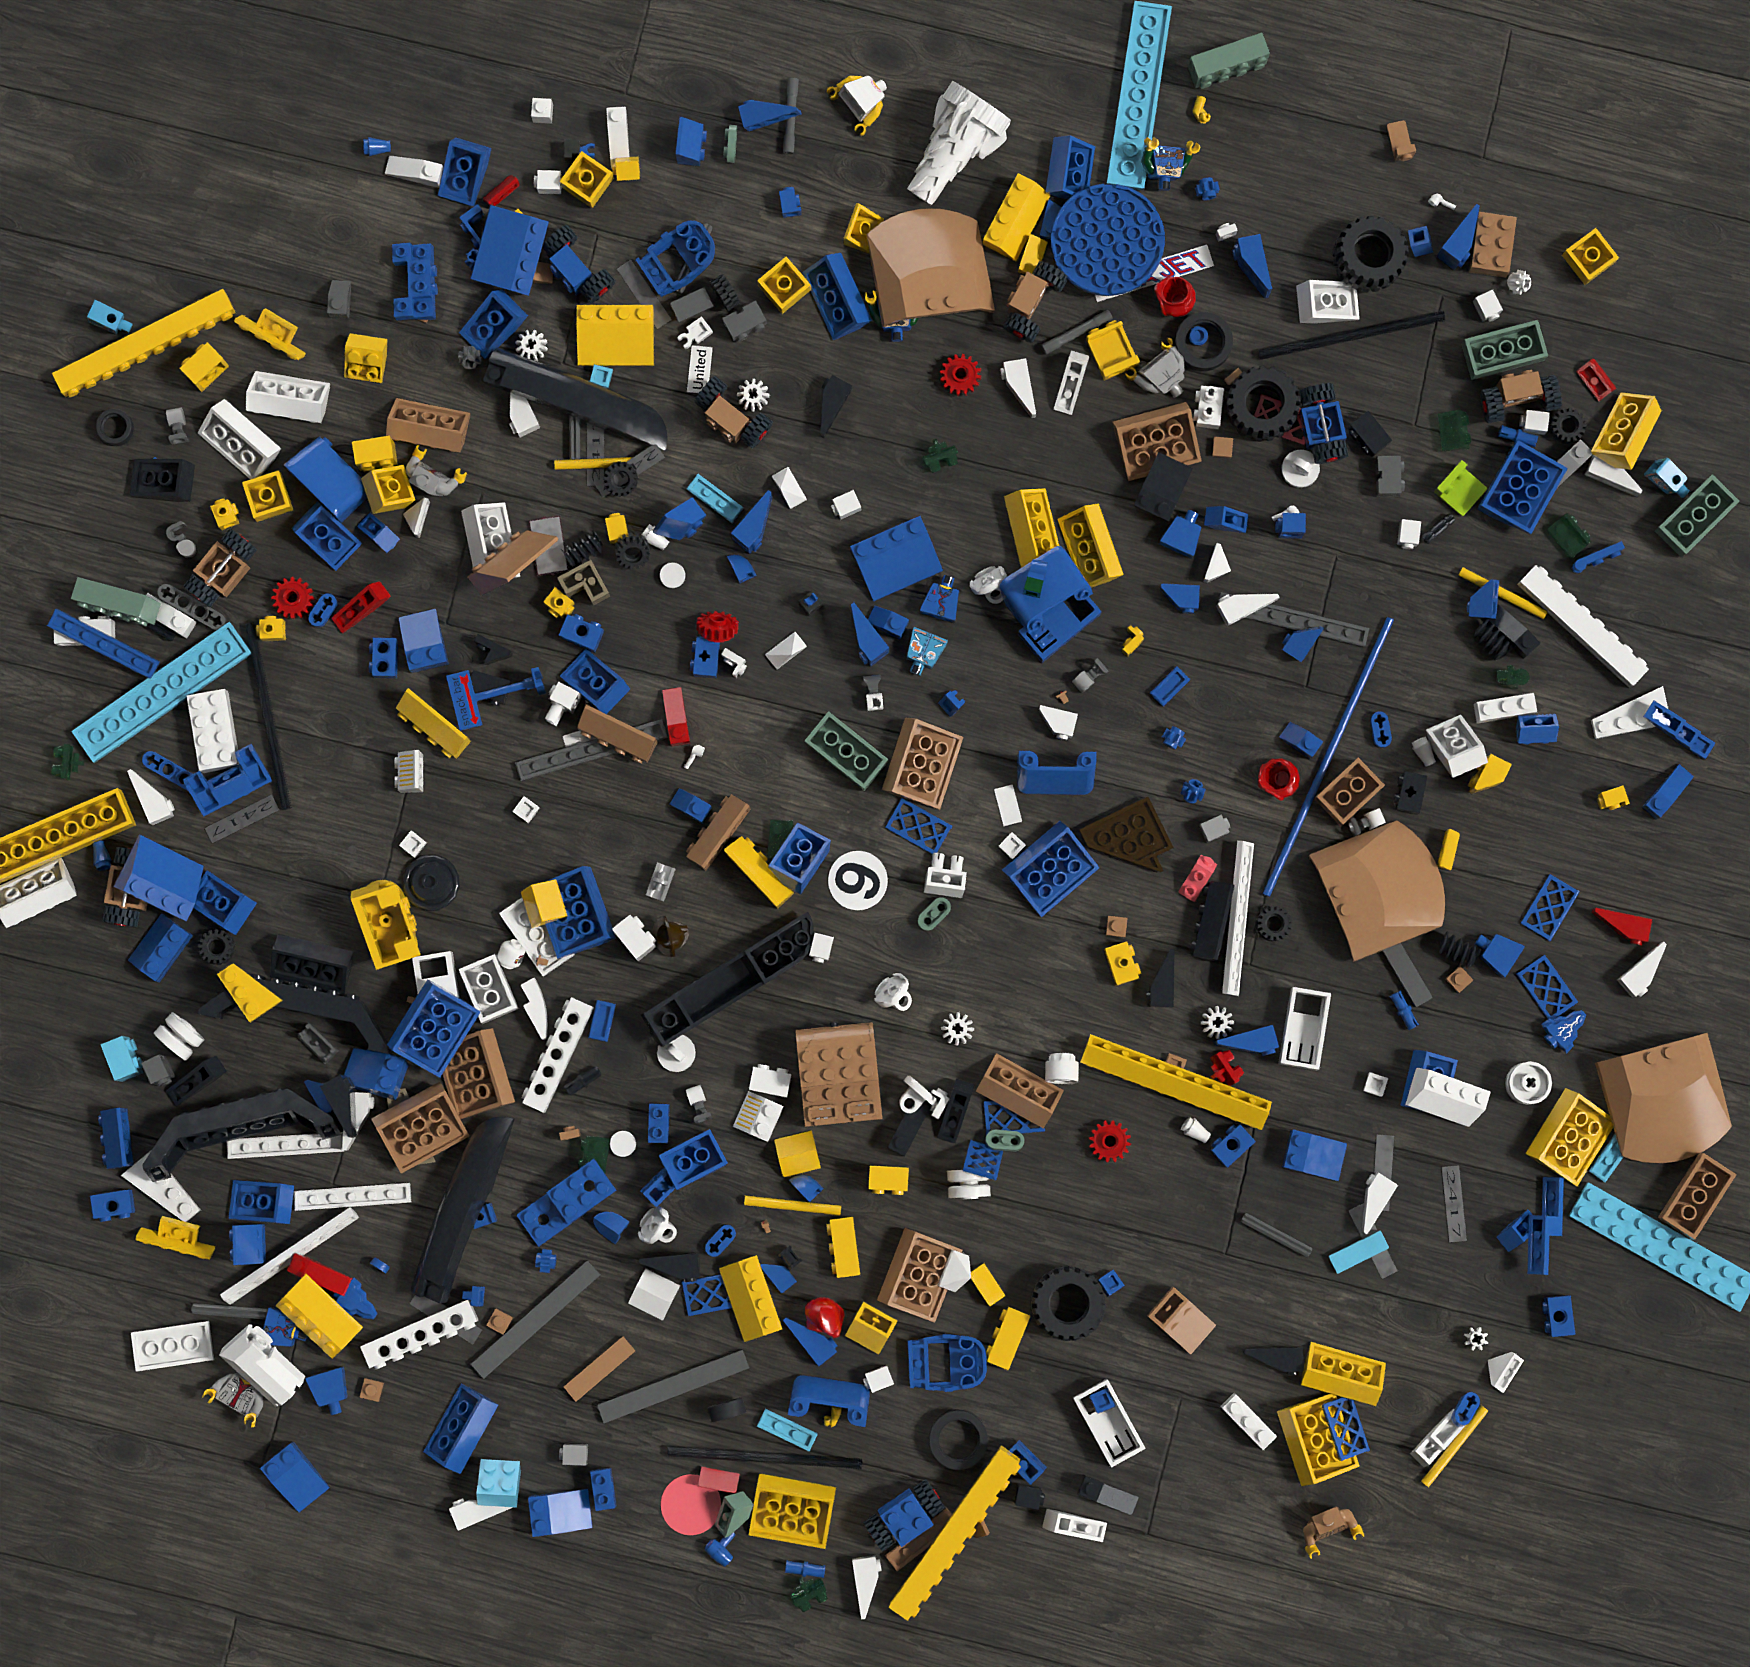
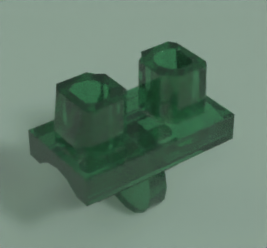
[922,439,958,473]
[1497,665,1530,689]
[51,744,84,781]
[790,1577,828,1612]

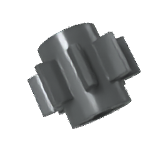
[458,346,481,369]

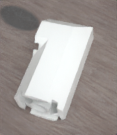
[219,1325,305,1407]

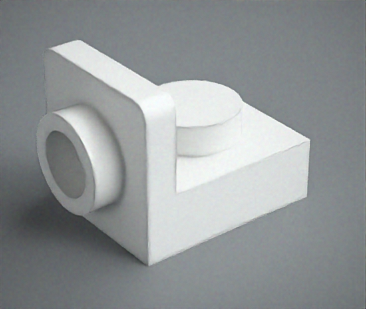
[721,648,747,678]
[930,1088,949,1119]

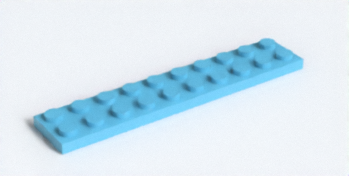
[1106,1,1172,191]
[72,622,251,763]
[1569,1182,1750,1312]

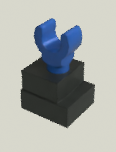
[564,139,595,162]
[798,590,824,616]

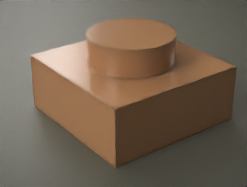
[1106,916,1127,937]
[1446,966,1473,993]
[559,1126,581,1141]
[486,1308,513,1335]
[360,1378,384,1402]

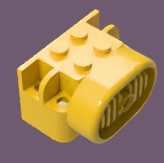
[351,880,421,970]

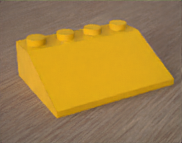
[577,305,654,366]
[1526,1088,1613,1186]
[1277,1393,1359,1486]
[749,1474,836,1549]

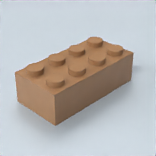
[1658,1153,1737,1240]

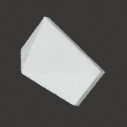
[772,467,807,509]
[403,498,430,538]
[1203,543,1231,583]
[765,632,807,670]
[938,1249,971,1292]
[1488,1352,1524,1393]

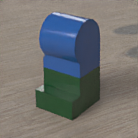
[1023,559,1048,598]

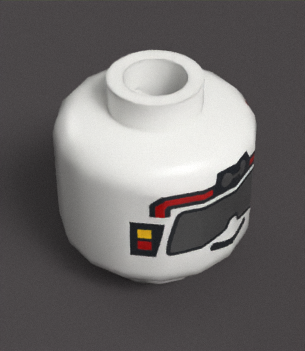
[497,939,525,969]

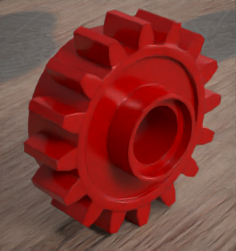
[940,354,981,396]
[271,577,314,619]
[696,611,739,642]
[1089,1120,1131,1162]

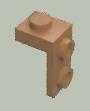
[1387,120,1416,161]

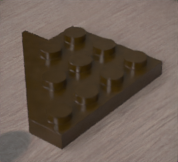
[1079,797,1174,873]

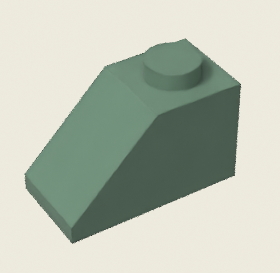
[715,1491,754,1538]

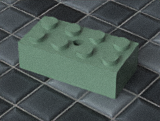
[1188,33,1270,89]
[1461,320,1548,380]
[1655,474,1739,558]
[71,577,161,626]
[804,711,888,791]

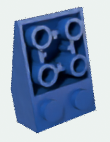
[229,1224,266,1265]

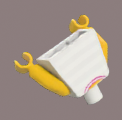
[827,76,887,136]

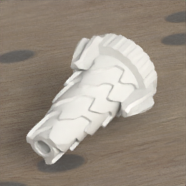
[907,81,1011,205]

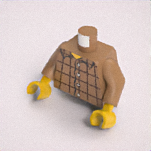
[1303,1507,1364,1559]

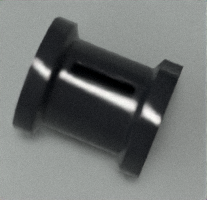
[777,1246,802,1271]

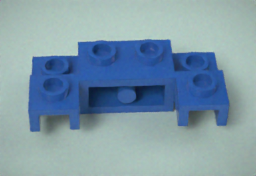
[392,243,438,320]
[183,744,272,816]

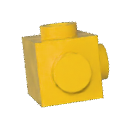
[210,499,239,530]
[544,587,574,618]
[256,616,286,641]

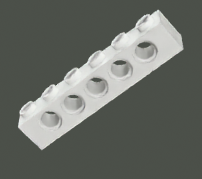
[521,997,594,1113]
[361,1300,479,1370]

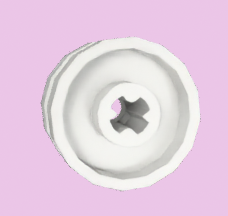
[154,1012,204,1060]
[1505,1061,1552,1105]
[947,1170,991,1199]

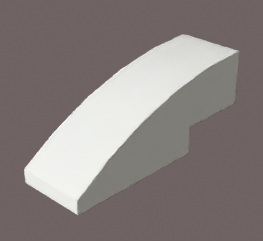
[521,978,548,1040]
[1410,1409,1464,1467]

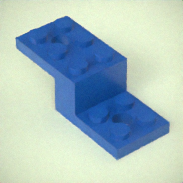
[517,1159,617,1247]

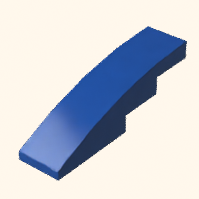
[1643,700,1715,760]

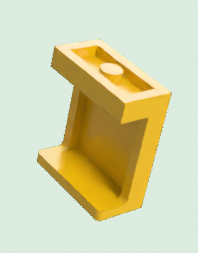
[1086,320,1140,381]

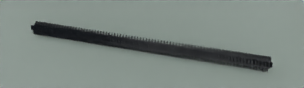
[1259,311,1445,360]
[245,622,292,810]
[668,1446,862,1469]

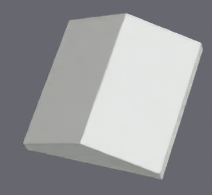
[628,1268,680,1320]

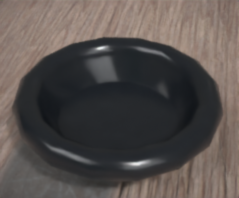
[403,854,460,911]

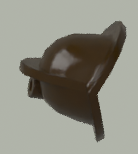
[653,916,689,957]

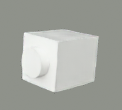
[531,98,553,124]
[534,170,562,194]
[1473,290,1503,322]
[1519,410,1550,435]
[831,490,861,520]
[1397,519,1421,549]
[809,933,834,963]
[863,1365,894,1393]

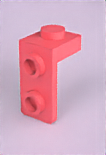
[1179,855,1217,902]

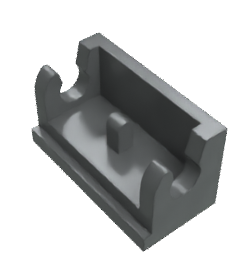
[670,287,713,322]
[298,1023,339,1064]

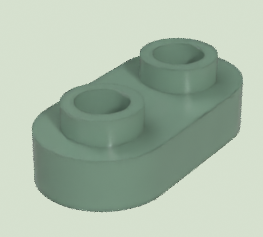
[723,125,737,163]
[918,898,951,931]
[985,1130,1024,1152]

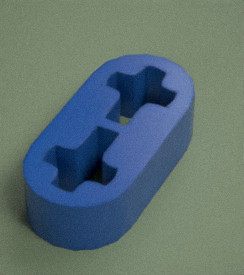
[309,594,337,628]
[1370,712,1392,748]
[705,1225,736,1257]
[1451,1392,1480,1427]

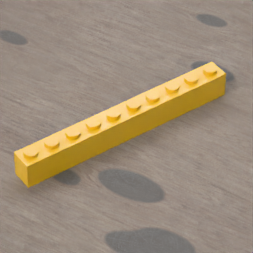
[52,289,236,397]
[1080,1034,1272,1130]
[889,1446,1021,1621]

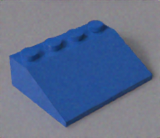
[470,205,549,296]
[1477,440,1568,535]
[850,516,943,602]
[1002,821,1100,917]
[114,835,204,921]
[545,866,616,959]
[387,979,481,1077]

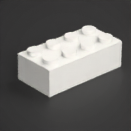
[187,689,240,773]

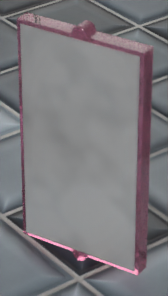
[529,516,569,576]

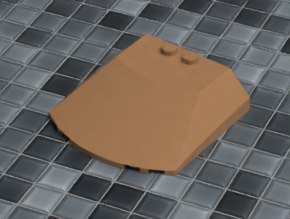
[867,209,995,327]
[1308,821,1445,962]
[1595,1033,1732,1163]

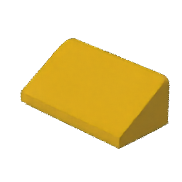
[1018,234,1048,275]
[1437,829,1460,870]
[971,1264,1005,1307]

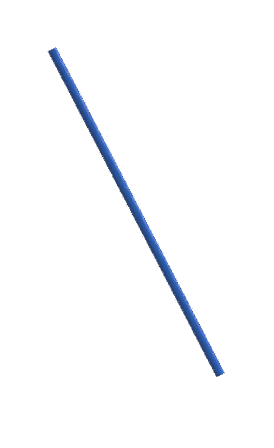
[1263,617,1394,897]

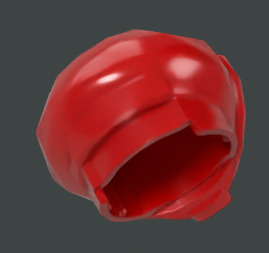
[1154,276,1196,317]
[1258,758,1300,801]
[805,1297,845,1338]

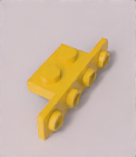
[234,308,306,360]
[135,1216,215,1259]

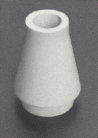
[641,524,669,551]
[1412,737,1436,767]
[1181,1117,1211,1143]

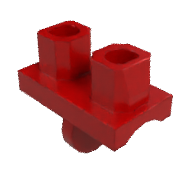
[1210,1050,1244,1086]

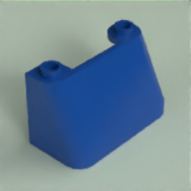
[284,437,367,523]
[999,546,1093,634]
[1017,751,1096,795]
[788,1375,870,1427]

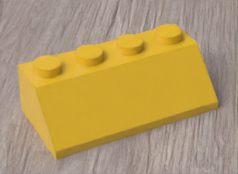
[983,173,1051,261]
[1591,393,1662,470]
[1004,489,1059,568]
[1058,504,1123,588]
[396,688,471,759]
[724,836,794,909]
[719,1255,782,1342]
[276,1274,363,1359]
[1301,1342,1386,1406]

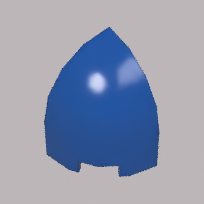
[727,555,757,584]
[789,1174,824,1202]
[593,1212,629,1244]

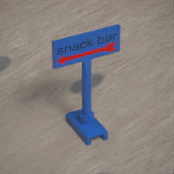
[446,667,546,731]

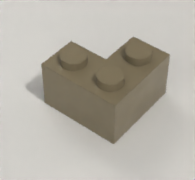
[557,560,610,605]

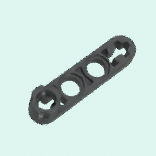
[157,584,226,630]

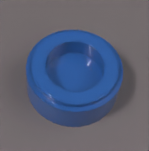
[1188,326,1208,346]
[370,1258,390,1274]

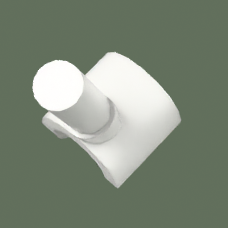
[1428,194,1456,210]
[1272,506,1299,521]
[684,745,705,769]

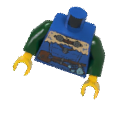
[1141,137,1200,191]
[865,291,919,342]

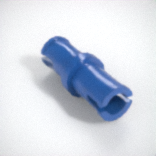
[1498,425,1538,447]
[1389,991,1419,1030]
[785,1560,825,1578]

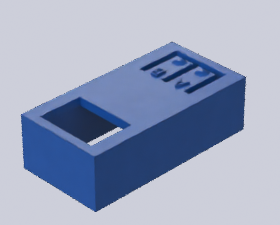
[1018,597,1102,663]

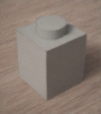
[1199,815,1231,843]
[559,1444,588,1465]

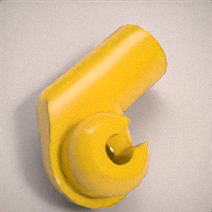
[1193,96,1210,124]
[824,1406,842,1427]

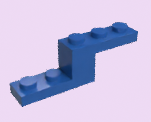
[1527,1177,1564,1275]

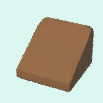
[533,262,553,284]
[974,1520,990,1538]

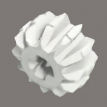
[515,330,548,361]
[737,379,769,412]
[1201,1006,1234,1039]
[941,1012,974,1045]

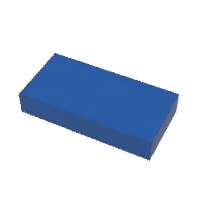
[1150,667,1190,707]
[588,1000,616,1042]

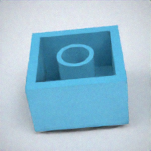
[101,1036,143,1082]
[477,1459,521,1508]

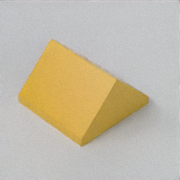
[844,203,884,254]
[521,880,567,928]
[774,1131,821,1177]

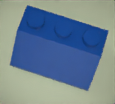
[1046,135,1095,199]
[768,822,831,894]
[128,914,193,983]
[1401,1049,1458,1112]
[98,1108,134,1169]

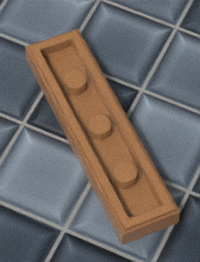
[564,1336,635,1401]
[885,1508,952,1571]

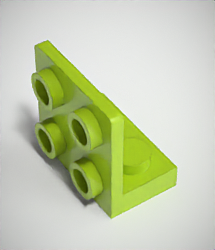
[1434,460,1487,516]

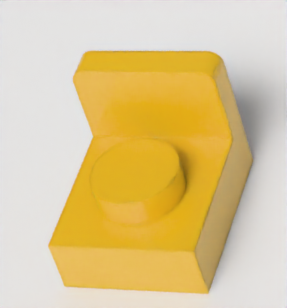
[1122,625,1144,657]

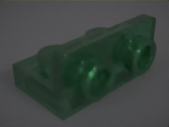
[1438,410,1471,452]
[1547,513,1591,559]
[767,820,795,859]
[578,1135,610,1174]

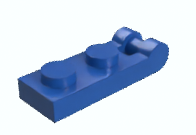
[1572,541,1625,574]

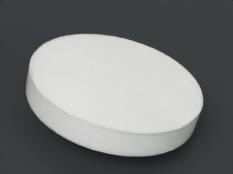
[660,563,685,588]
[610,1131,636,1157]

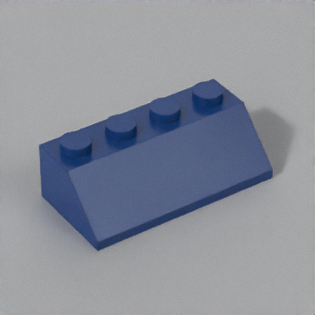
[802,253,872,340]
[423,1383,498,1474]

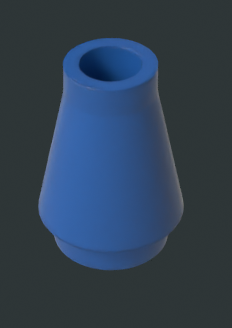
[363,137,391,156]
[92,841,113,871]

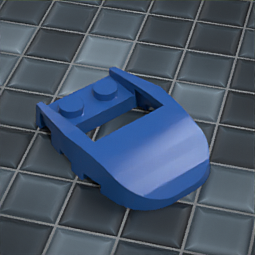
[636,220,715,297]
[908,1334,987,1392]

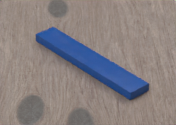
[47,609,160,679]

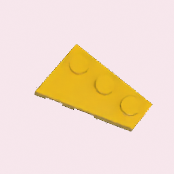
[217,963,283,1023]

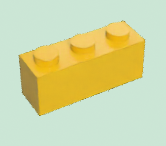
[826,1217,860,1278]
[986,1307,1030,1370]

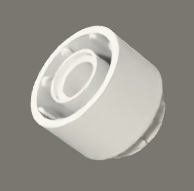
[1045,1053,1079,1084]

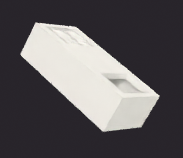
[412,951,460,998]
[1278,987,1331,1071]
[1073,1379,1146,1467]

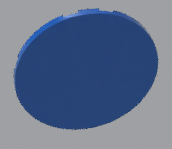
[1051,184,1165,296]

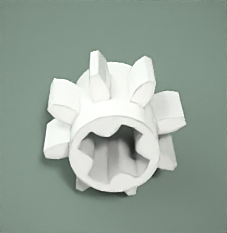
[1507,270,1531,295]
[1464,1327,1488,1350]

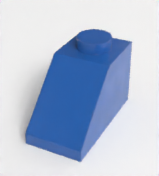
[1204,506,1248,533]
[357,513,400,553]
[1467,579,1499,619]
[1160,584,1200,614]
[868,606,909,640]
[1282,626,1324,662]
[1279,722,1323,760]
[669,788,712,824]
[304,1080,333,1114]
[1497,1210,1532,1252]

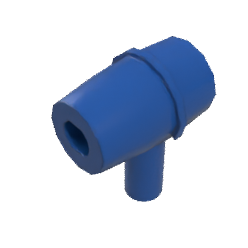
[705,1532,735,1567]

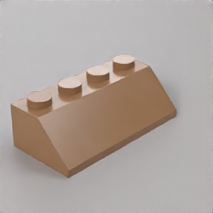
[386,398,470,452]
[577,705,657,764]
[686,794,751,871]
[976,1053,1064,1128]

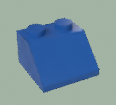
[676,117,707,166]
[653,497,706,540]

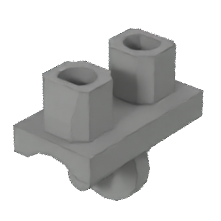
[646,862,676,902]

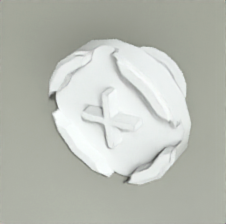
[1281,450,1320,488]
[970,566,1007,604]
[874,973,912,1011]
[657,1035,696,1072]
[899,1075,937,1113]
[638,1206,677,1244]

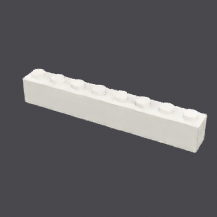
[1517,565,1649,688]

